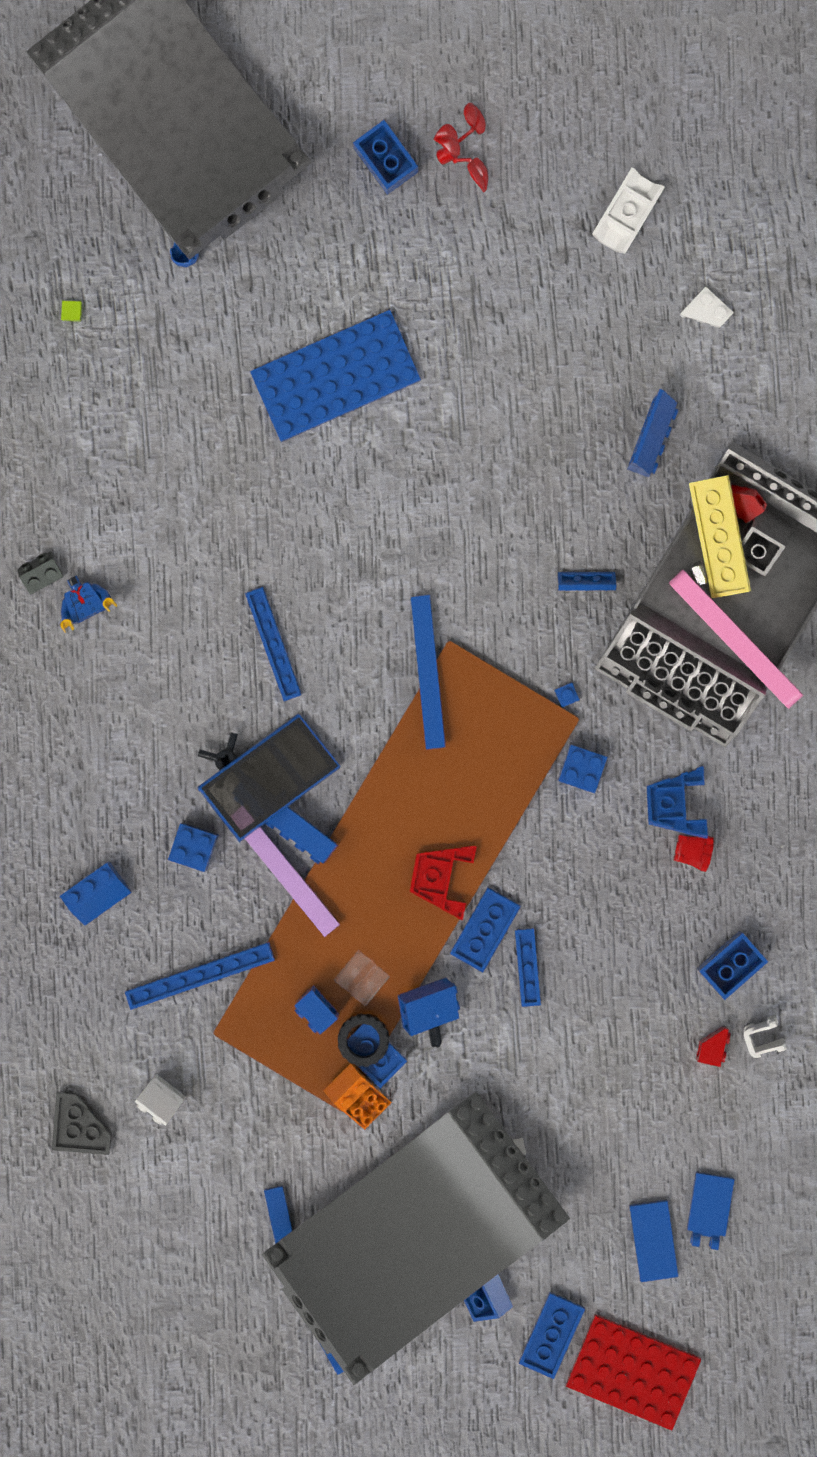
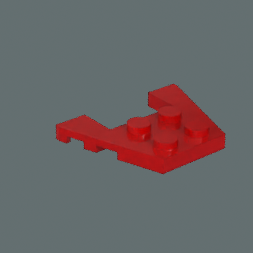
[409,846,477,920]

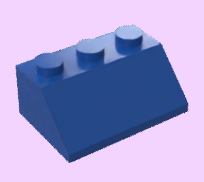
[60,862,132,926]
[464,1275,513,1322]

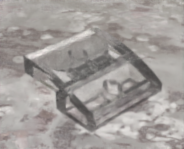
[334,950,390,1006]

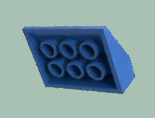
[627,389,678,477]

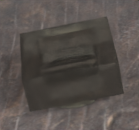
[691,560,708,586]

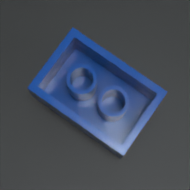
[353,120,418,195]
[696,931,768,1000]

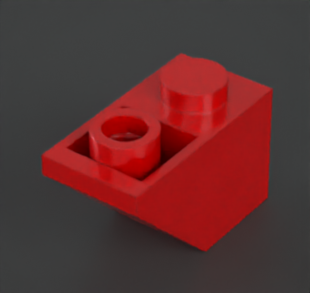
[731,485,767,523]
[695,1026,731,1067]

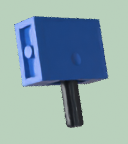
[398,978,460,1048]

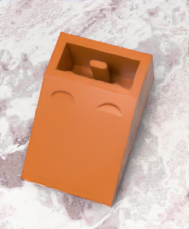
[323,1063,392,1130]

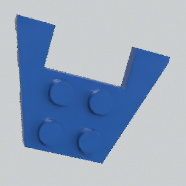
[647,766,708,838]

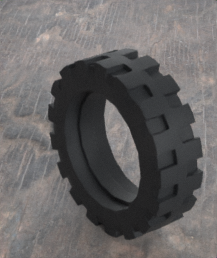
[338,1013,389,1067]

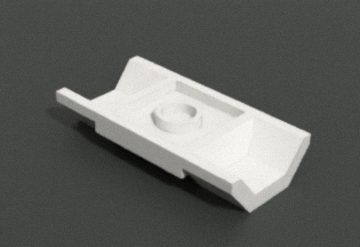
[592,168,665,254]

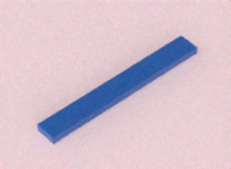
[411,595,446,750]
[125,942,275,1010]

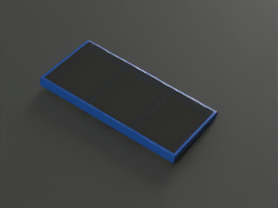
[197,714,341,843]

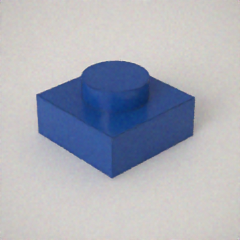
[554,683,579,708]

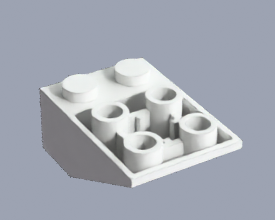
[135,1074,186,1126]

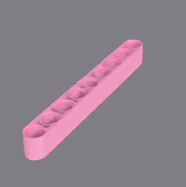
[669,569,803,709]

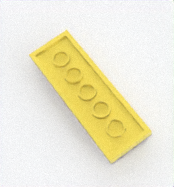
[689,475,751,598]

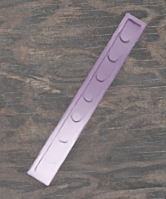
[230,806,340,937]

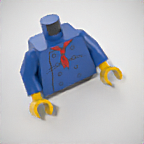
[60,576,117,633]

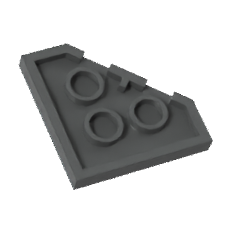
[52,1092,112,1155]

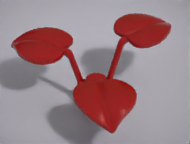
[433,103,488,193]

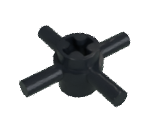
[198,732,255,790]

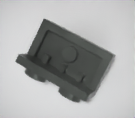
[17,552,64,595]

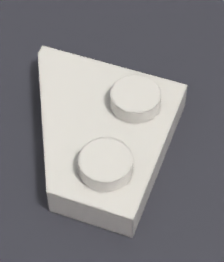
[680,287,734,328]

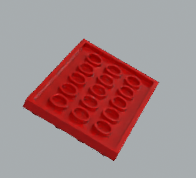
[565,1314,701,1431]

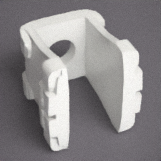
[744,1015,787,1058]

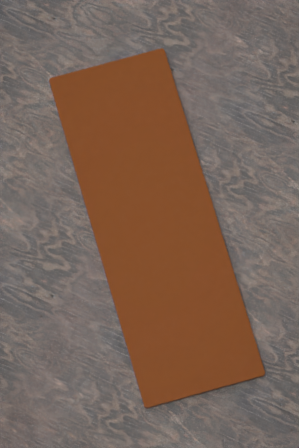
[214,641,579,1112]

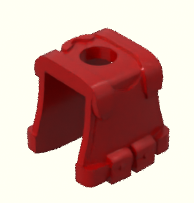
[673,834,714,872]

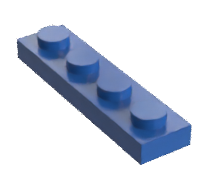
[515,928,541,1007]

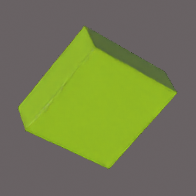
[61,301,82,322]

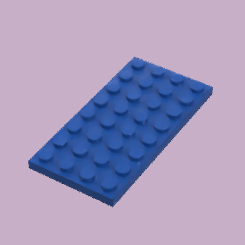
[250,310,421,442]

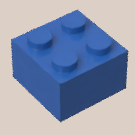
[557,744,607,794]
[168,822,219,872]
[294,985,339,1035]

